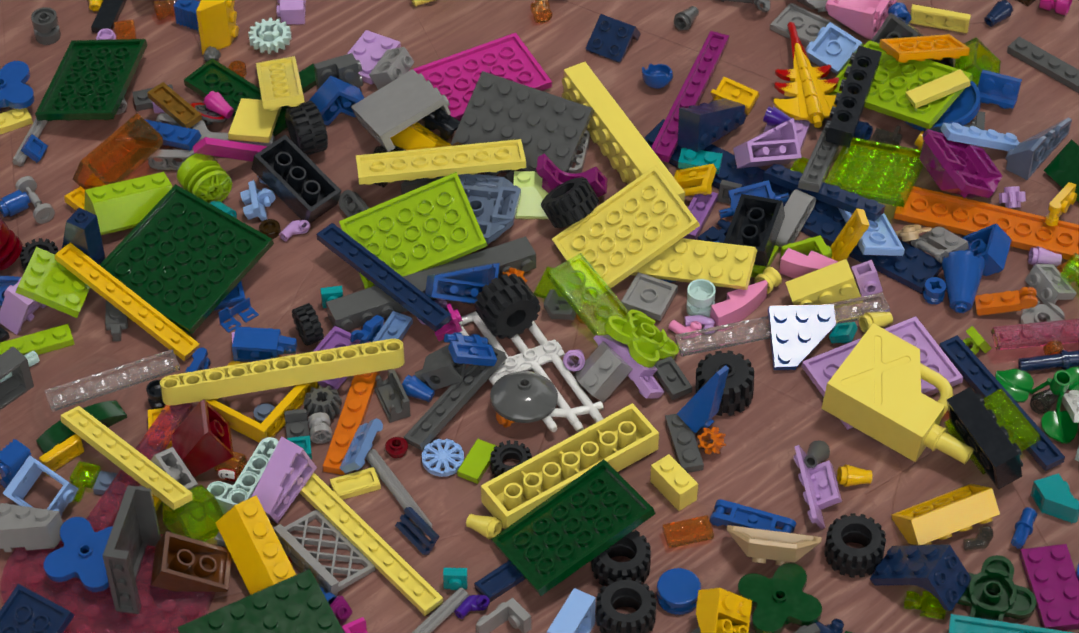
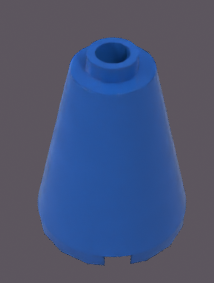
[942,250,985,313]

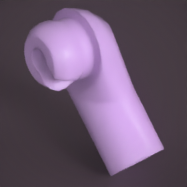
[279,220,310,241]

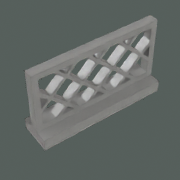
[273,509,375,596]

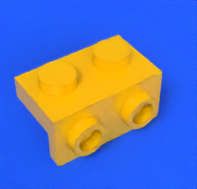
[710,77,760,115]

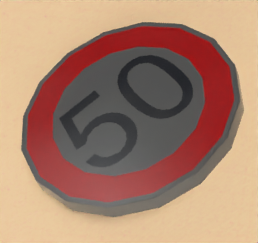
[190,102,227,125]

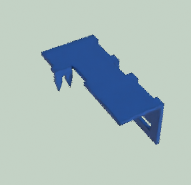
[218,298,259,333]

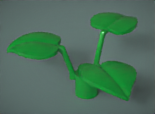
[995,367,1079,444]

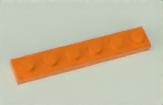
[323,371,380,475]

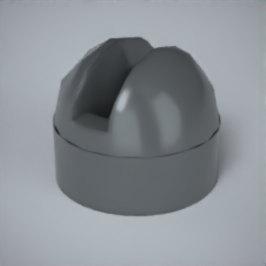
[203,47,221,62]

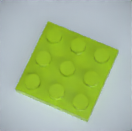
[15,247,90,318]

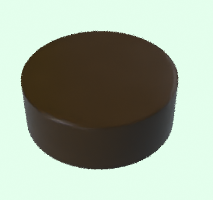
[259,219,281,239]

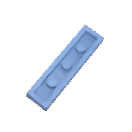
[940,123,1020,151]

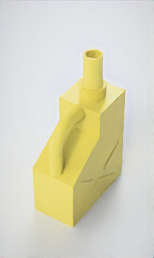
[821,323,974,464]

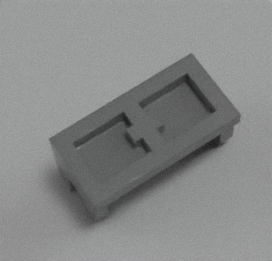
[374,369,411,423]

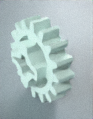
[248,18,292,54]

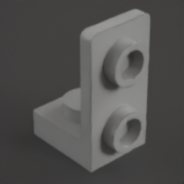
[476,598,531,633]

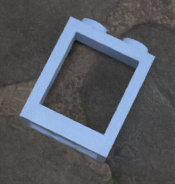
[2,455,79,516]
[547,588,596,633]

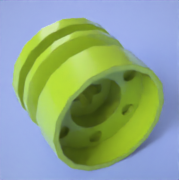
[177,153,232,203]

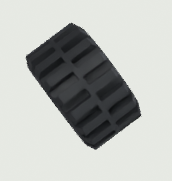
[285,101,328,156]
[541,177,599,228]
[824,513,886,578]
[591,530,651,586]
[596,577,656,633]

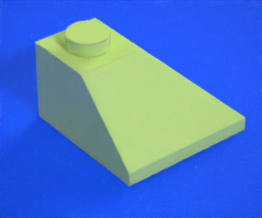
[513,171,549,219]

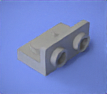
[1025,264,1077,305]

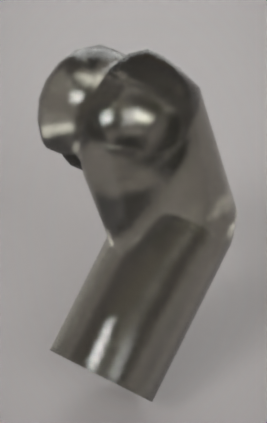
[963,525,994,551]

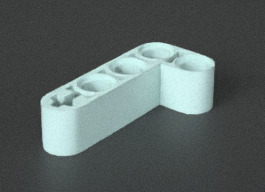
[207,437,278,514]

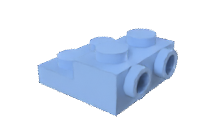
[805,22,862,75]

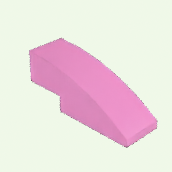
[779,248,850,278]
[710,280,768,332]

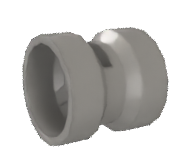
[308,412,333,444]

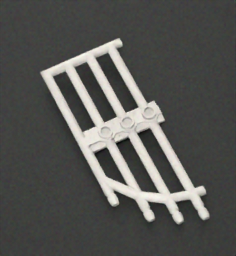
[458,311,604,432]

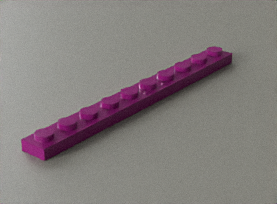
[651,31,729,163]

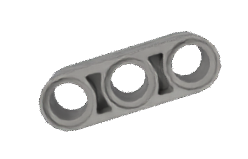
[775,189,816,247]

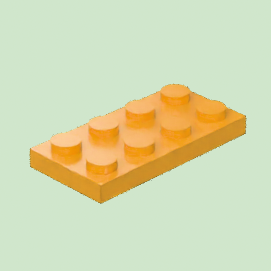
[879,34,970,63]

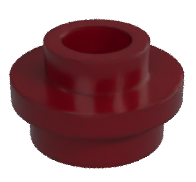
[385,437,408,459]

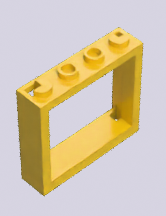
[199,355,318,443]

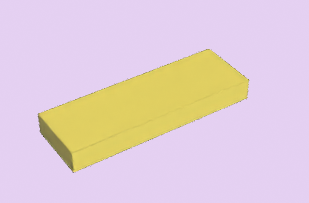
[909,4,971,33]
[906,69,971,109]

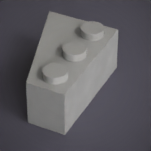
[0,503,63,552]

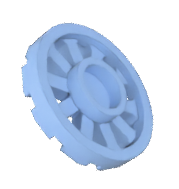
[422,439,464,477]

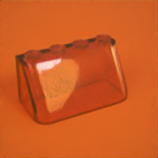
[73,113,163,189]

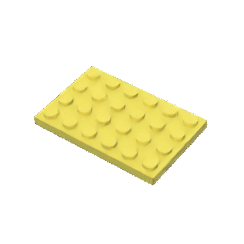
[552,165,700,300]

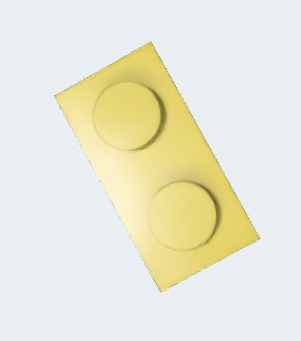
[650,454,698,511]

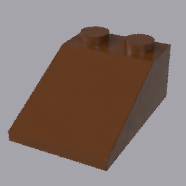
[151,531,232,592]

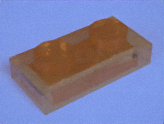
[114,19,137,39]
[662,515,714,549]

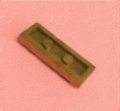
[147,82,202,128]

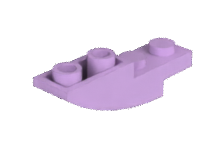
[593,335,664,399]

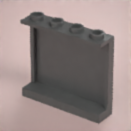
[103,485,161,614]

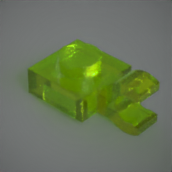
[70,461,101,502]
[904,591,946,620]

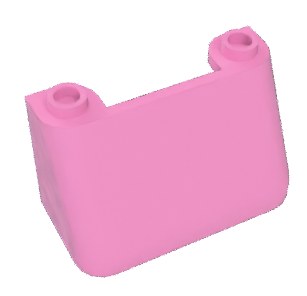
[826,0,897,40]

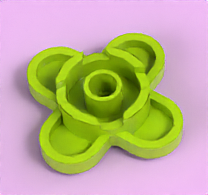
[604,310,679,368]

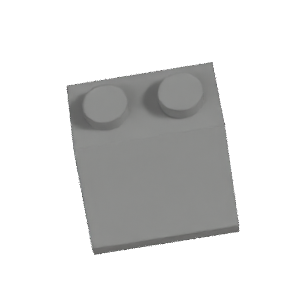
[574,341,633,402]

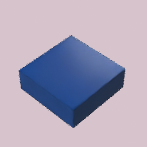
[20,134,48,163]

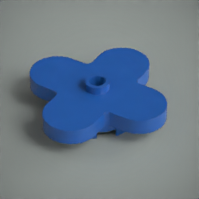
[0,61,35,111]
[44,517,113,592]

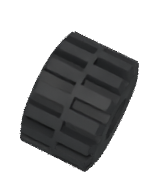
[475,274,541,339]
[695,350,754,416]

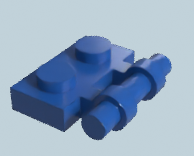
[444,332,497,366]

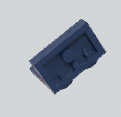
[585,14,641,63]

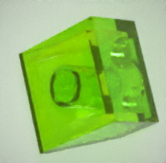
[955,37,1001,87]
[163,485,223,542]

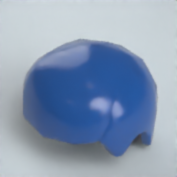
[642,64,673,89]

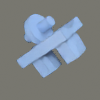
[240,180,276,221]

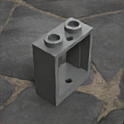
[0,347,34,410]

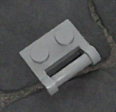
[911,226,969,263]

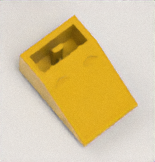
[696,588,752,633]

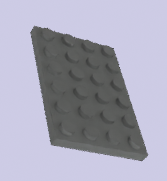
[451,71,594,173]

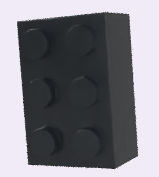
[723,194,785,267]

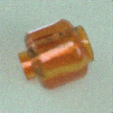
[214,451,247,482]

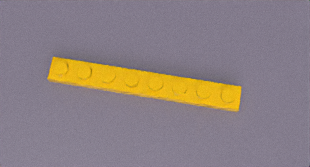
[55,242,200,361]

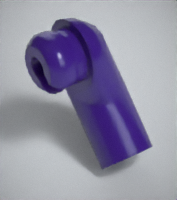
[454,595,490,619]

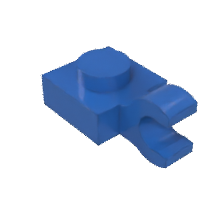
[350,315,384,344]

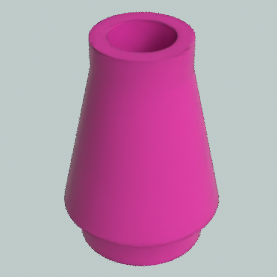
[204,91,234,119]

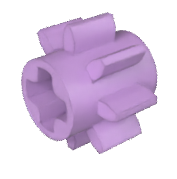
[999,186,1026,208]

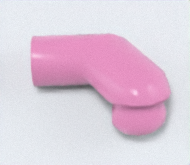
[668,320,702,338]

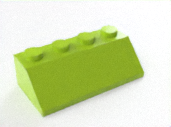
[84,172,172,235]

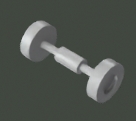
[15,176,55,224]

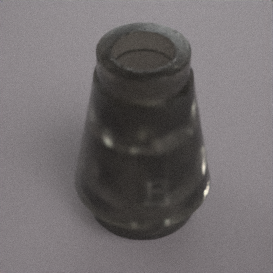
[1030,388,1059,414]

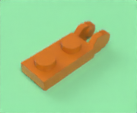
[975,287,1038,316]

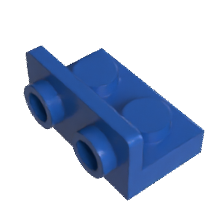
[978,70,1022,109]

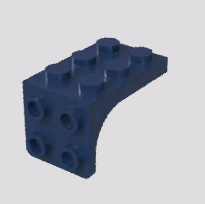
[870,544,971,611]

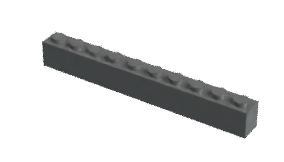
[326,236,536,331]

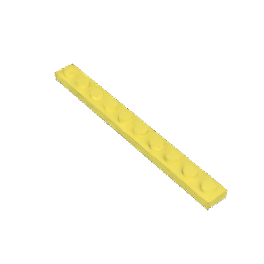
[299,473,443,616]

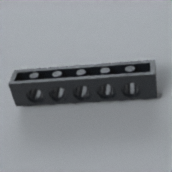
[824,46,882,148]

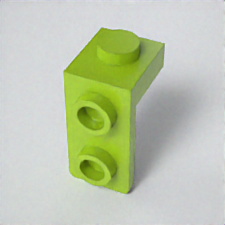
[780,235,832,259]

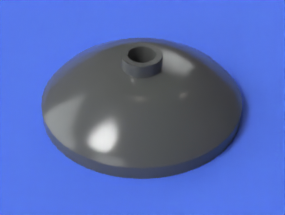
[490,371,558,423]

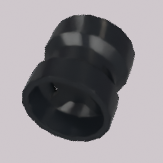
[146,380,169,409]

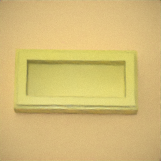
[330,467,381,500]

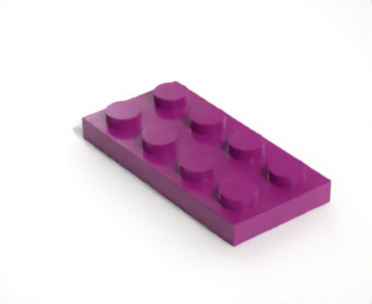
[1019,544,1079,631]

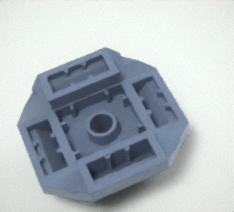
[440,174,521,244]

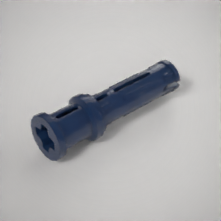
[1018,350,1079,372]

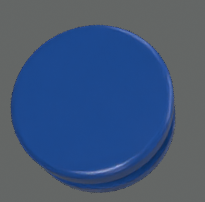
[656,568,701,615]

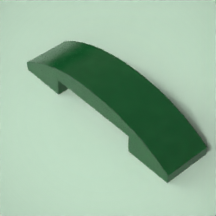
[36,400,127,454]

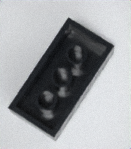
[251,135,342,223]
[947,387,1023,490]

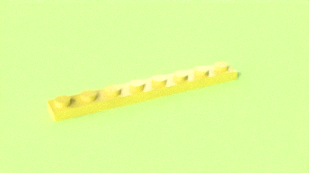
[60,406,193,510]

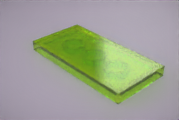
[546,253,629,336]

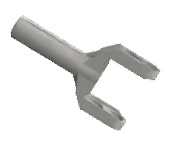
[148,113,275,170]

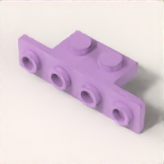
[794,445,842,529]

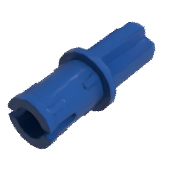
[1011,507,1037,549]

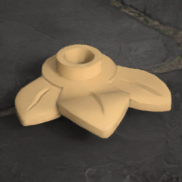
[895,224,932,241]

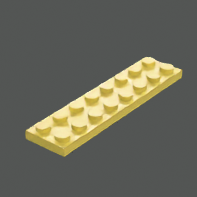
[356,139,526,185]

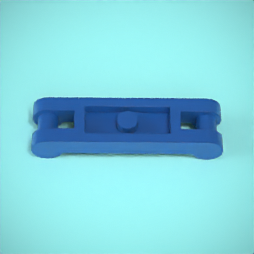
[709,499,796,533]

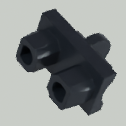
[421,108,460,140]

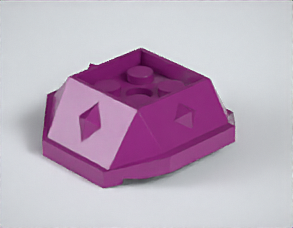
[919,129,1002,198]

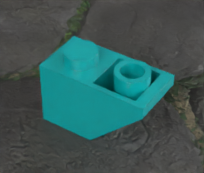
[1031,473,1079,523]

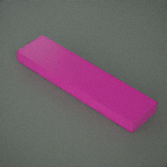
[193,137,267,162]

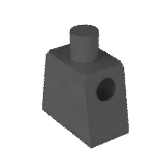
[415,344,466,390]

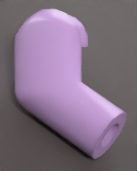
[684,315,716,333]

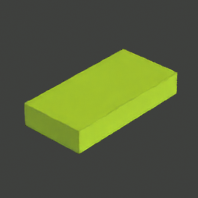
[457,439,498,484]

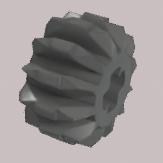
[303,384,342,420]

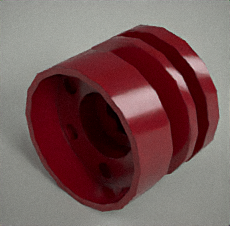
[0,218,23,271]

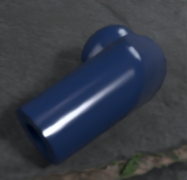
[816,619,844,633]

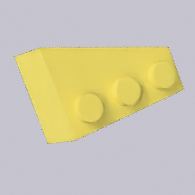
[785,259,863,308]

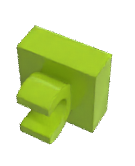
[963,326,992,355]

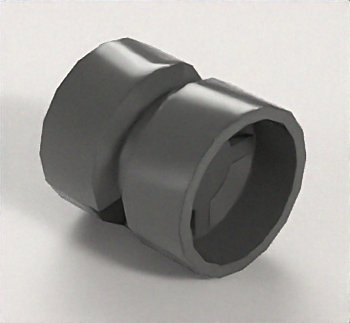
[31,7,61,45]

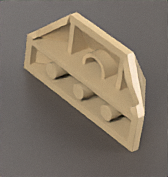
[727,525,822,565]

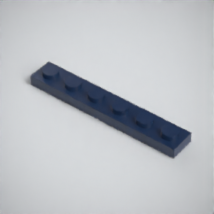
[763,164,885,222]

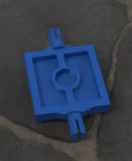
[718,180,789,219]

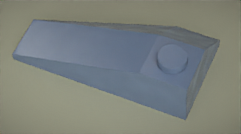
[1006,117,1072,180]

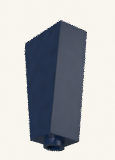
[62,208,106,265]

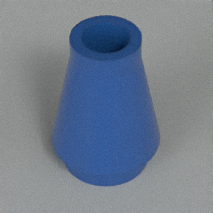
[402,375,435,402]

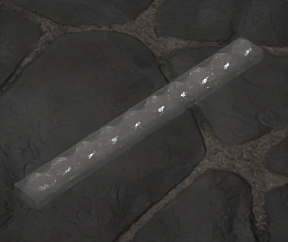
[675,293,890,357]

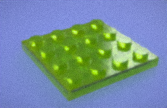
[825,138,924,207]

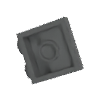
[314,53,363,90]

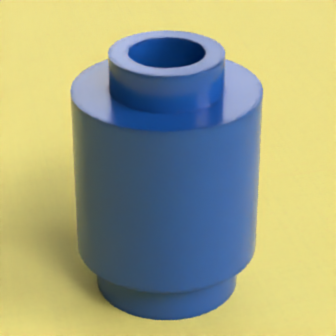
[0,190,30,217]

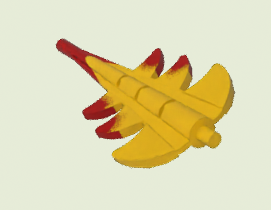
[773,22,839,128]

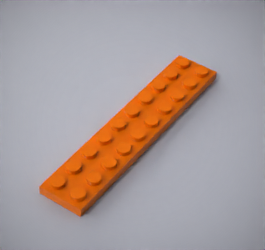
[894,184,1079,262]

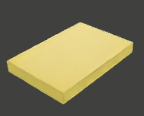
[228,98,281,143]

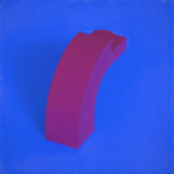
[536,153,608,197]

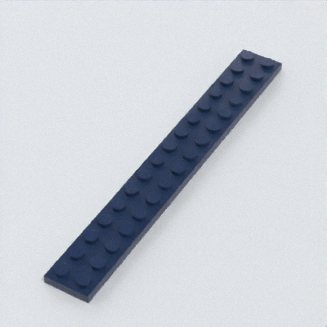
[644,119,943,294]

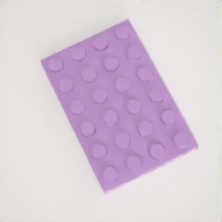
[802,316,963,430]

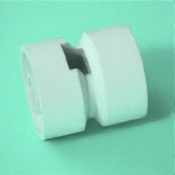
[686,279,716,317]

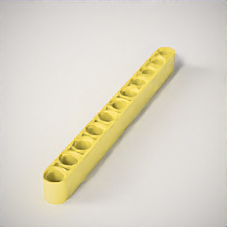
[160,339,405,406]

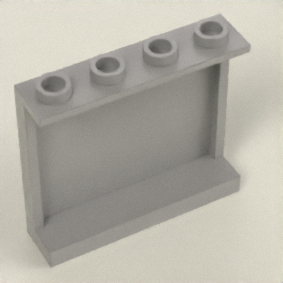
[351,69,451,152]

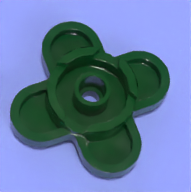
[957,555,1036,622]
[737,563,822,633]

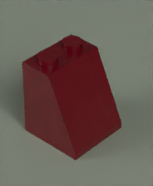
[171,399,234,478]

